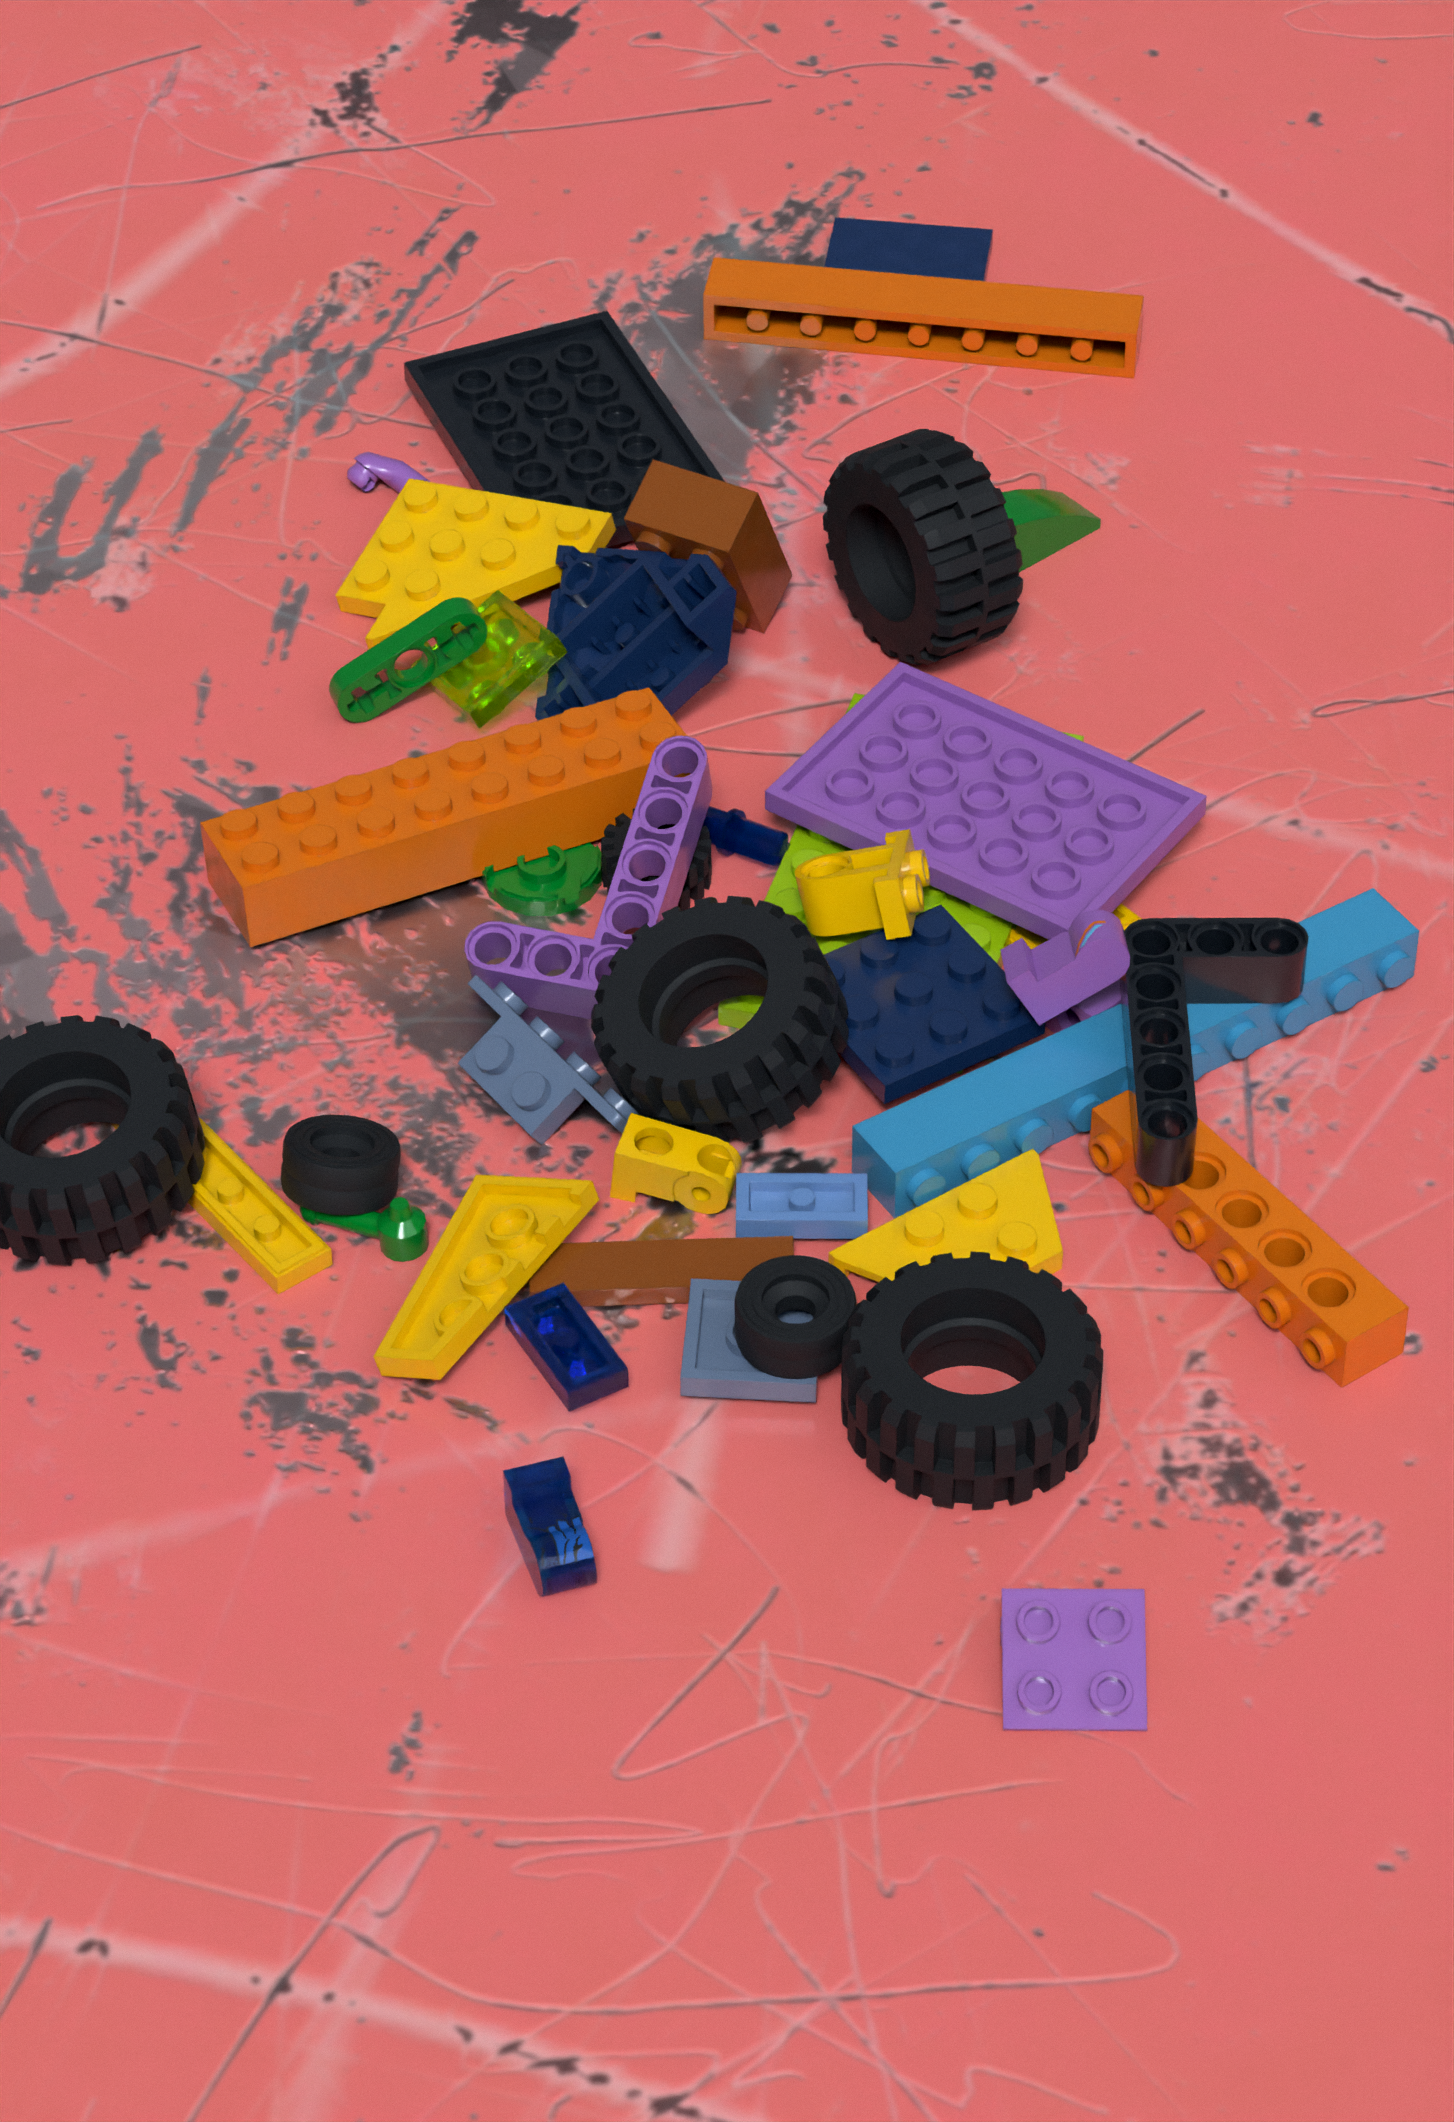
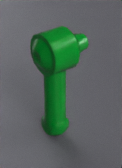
[299,1197,429,1262]

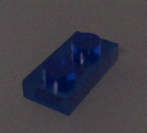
[504,1282,629,1412]

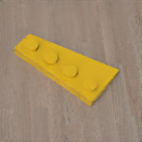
[373,1175,600,1380]

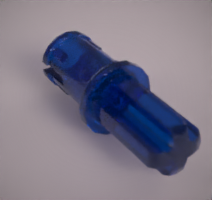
[703,806,790,866]

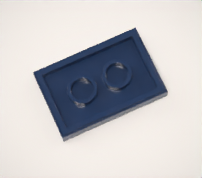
[824,217,993,281]

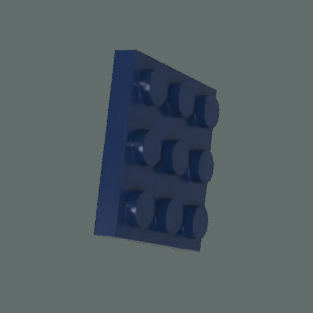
[824,905,1046,1104]

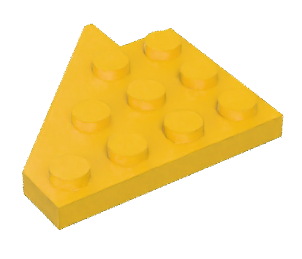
[336,478,616,650]

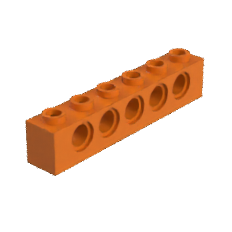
[1088,1090,1409,1388]

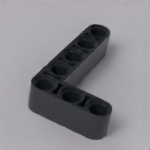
[1120,917,1309,1187]

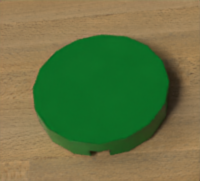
[482,842,602,916]

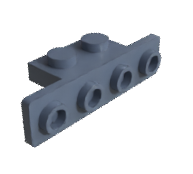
[458,974,639,1145]

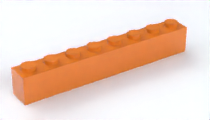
[703,257,1144,378]

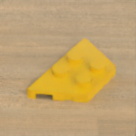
[828,1149,1063,1282]

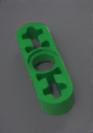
[329,597,488,722]

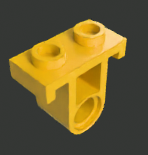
[794,829,930,940]

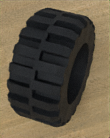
[823,429,1023,665]
[591,896,849,1143]
[0,1015,205,1265]
[841,1252,1104,1510]

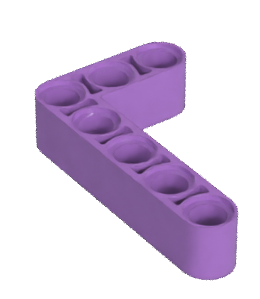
[464,736,713,1019]

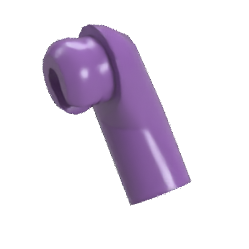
[347,452,430,493]

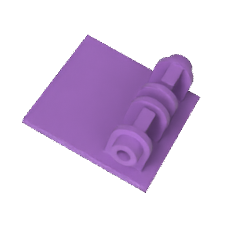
[1000,1588,1147,1731]

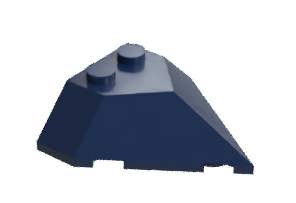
[535,545,737,720]

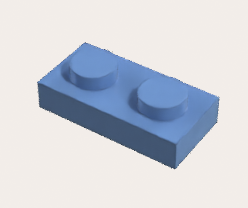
[736,1173,868,1239]

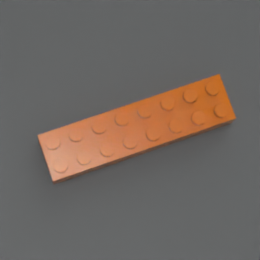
[200,687,691,947]

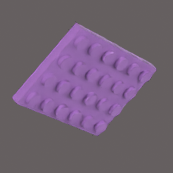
[765,662,1207,939]

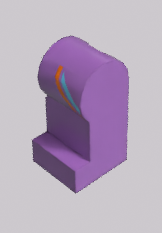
[1000,910,1130,1026]

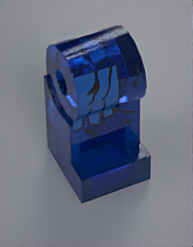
[503,1457,597,1597]

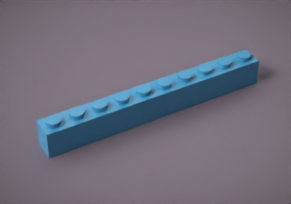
[852,888,1419,1219]

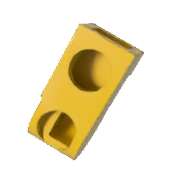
[610,1113,742,1214]

